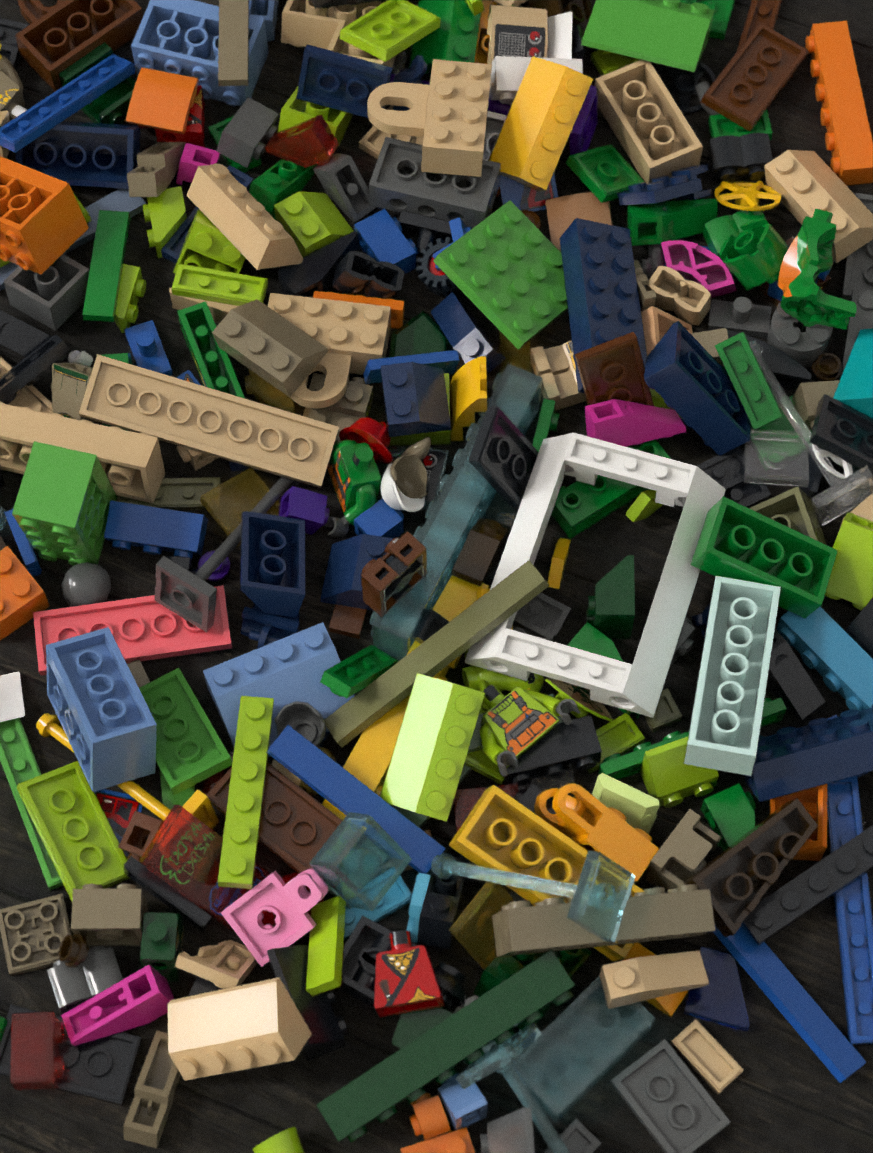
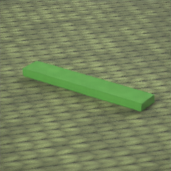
[0,718,64,890]

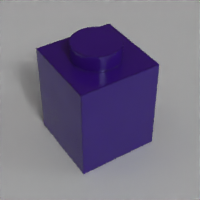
[279,486,329,535]

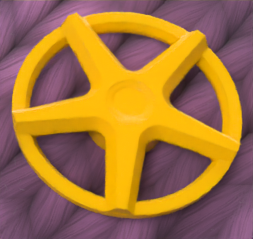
[714,180,782,211]

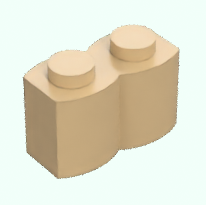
[647,266,711,326]

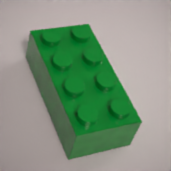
[690,496,838,618]

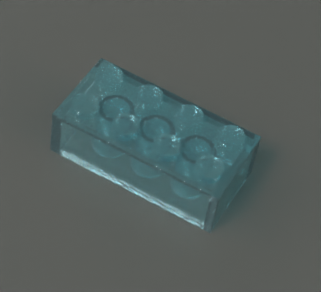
[507,976,655,1123]

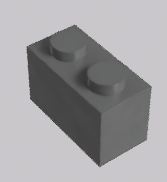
[216,97,279,168]

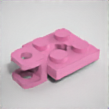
[220,868,329,967]

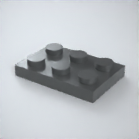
[610,1039,731,1153]

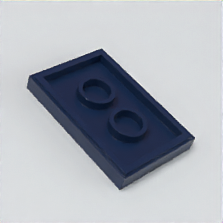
[296,44,393,118]

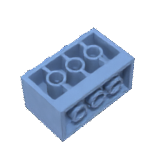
[131,0,268,106]
[46,627,157,792]

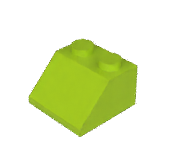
[274,191,353,257]
[640,736,719,808]

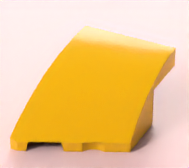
[450,356,487,441]

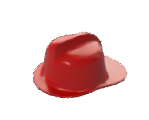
[339,417,393,464]

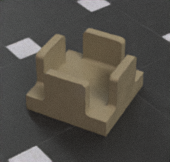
[646,809,721,890]

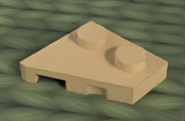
[175,940,258,989]

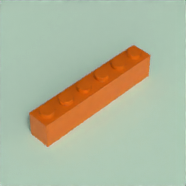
[805,21,873,186]

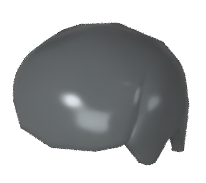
[61,562,112,607]
[275,701,326,748]

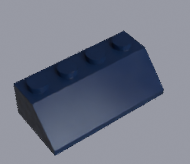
[16,121,140,189]
[644,321,751,456]

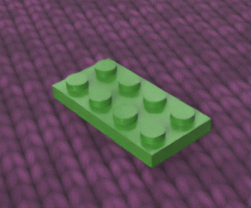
[139,668,233,795]

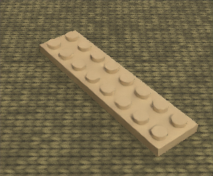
[79,354,339,488]

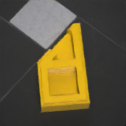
[547,538,571,589]

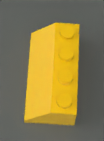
[488,57,593,191]

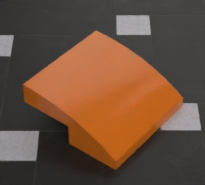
[126,67,199,134]

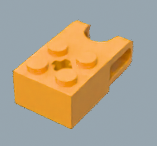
[534,783,659,882]

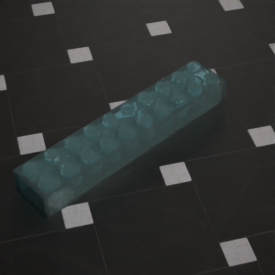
[369,364,542,660]

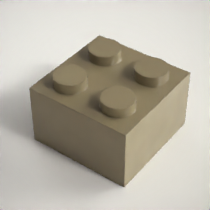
[71,884,149,946]

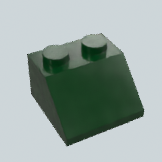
[586,555,635,639]

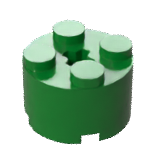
[719,218,789,290]

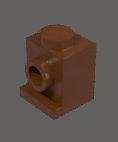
[119,811,166,867]

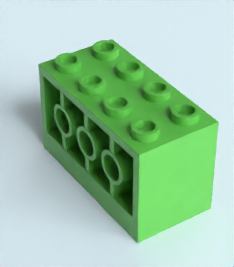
[12,441,117,566]

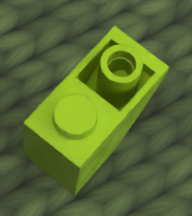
[142,186,187,258]
[114,264,146,333]

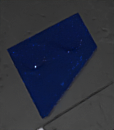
[683,946,750,1032]

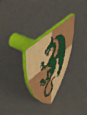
[545,677,613,722]

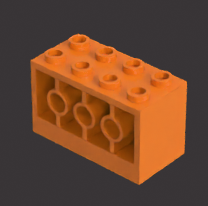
[0,156,89,275]

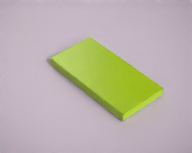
[17,761,130,901]

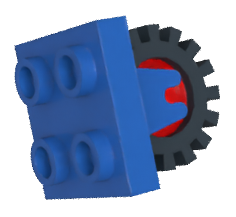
[416,217,472,297]

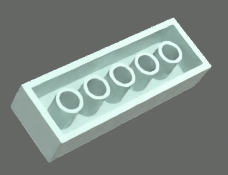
[684,576,781,776]

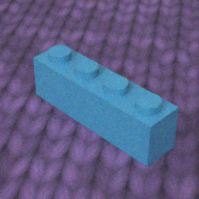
[776,607,873,711]

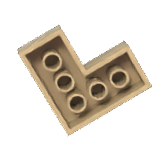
[281,0,396,67]

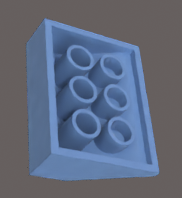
[203,622,354,758]

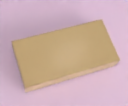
[670,1019,744,1095]

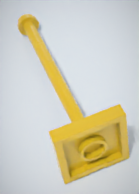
[36,713,219,871]

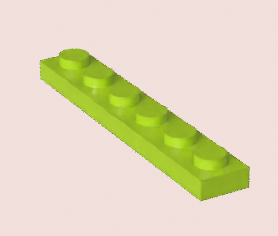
[218,696,274,889]

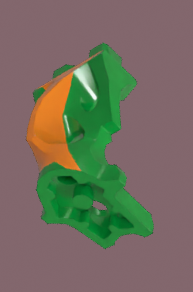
[778,209,857,330]

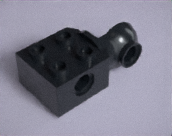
[337,915,466,1017]

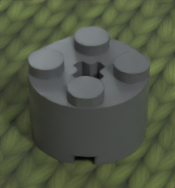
[767,302,833,368]

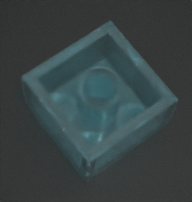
[309,812,412,911]

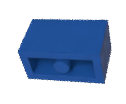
[354,209,418,274]

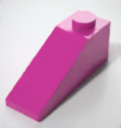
[61,965,174,1046]

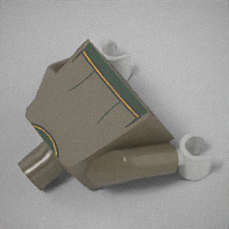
[51,350,98,422]

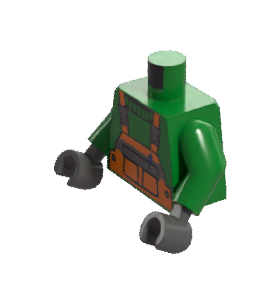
[324,440,381,537]

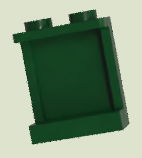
[59,42,136,125]

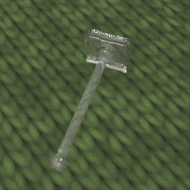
[749,341,873,526]

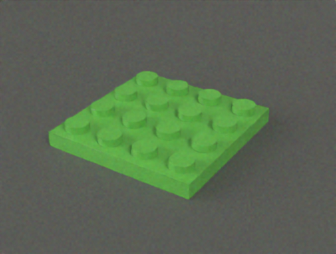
[433,200,568,350]

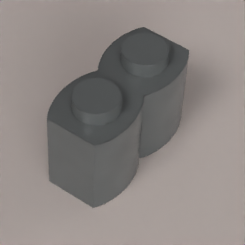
[47,946,123,1014]

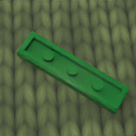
[82,210,130,322]

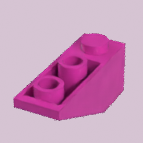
[585,399,686,447]

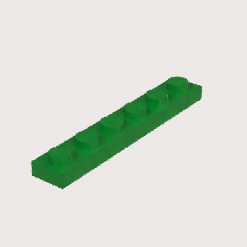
[598,697,787,780]

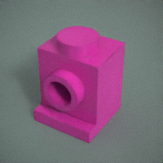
[176,143,220,185]

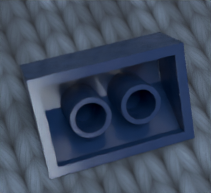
[240,511,305,618]

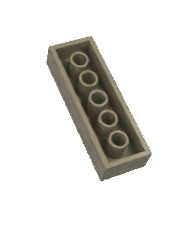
[492,884,715,957]

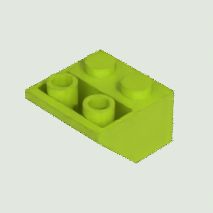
[173,208,246,274]

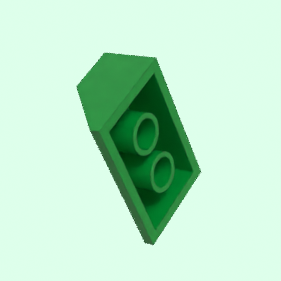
[409,0,483,75]

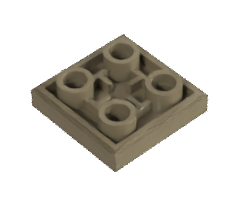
[0,894,72,977]

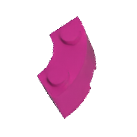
[661,240,736,298]

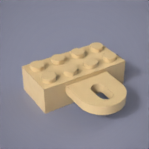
[367,59,492,177]
[268,293,391,409]

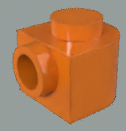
[409,1093,451,1140]

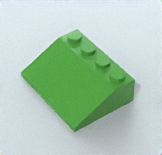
[581,0,715,72]

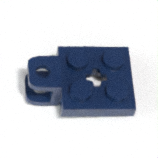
[618,165,712,205]

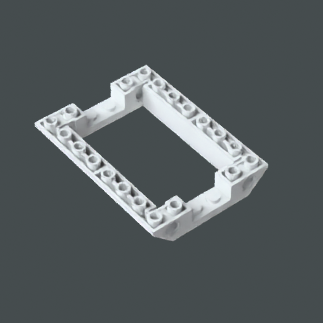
[465,433,726,718]

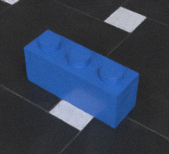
[104,500,208,560]

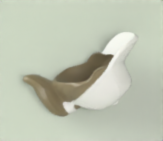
[380,437,431,512]

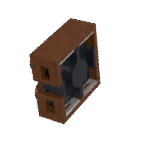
[361,531,427,617]

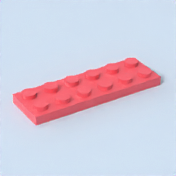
[33,585,232,676]

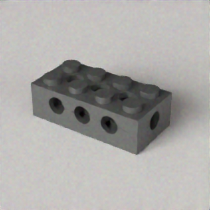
[369,137,501,228]

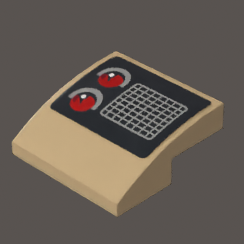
[487,5,548,64]

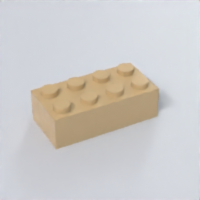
[595,60,703,184]

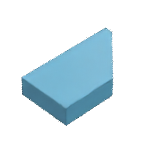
[406,873,431,943]

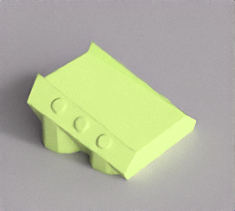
[592,773,660,834]

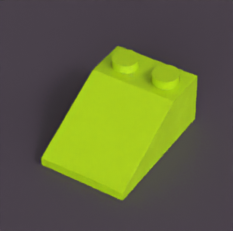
[276,87,353,157]

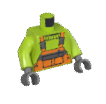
[479,684,580,776]

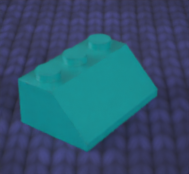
[833,328,873,419]

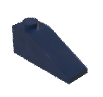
[431,292,506,375]

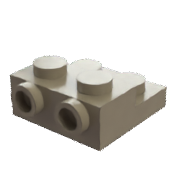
[303,372,374,442]

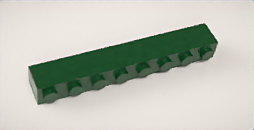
[317,950,576,1143]

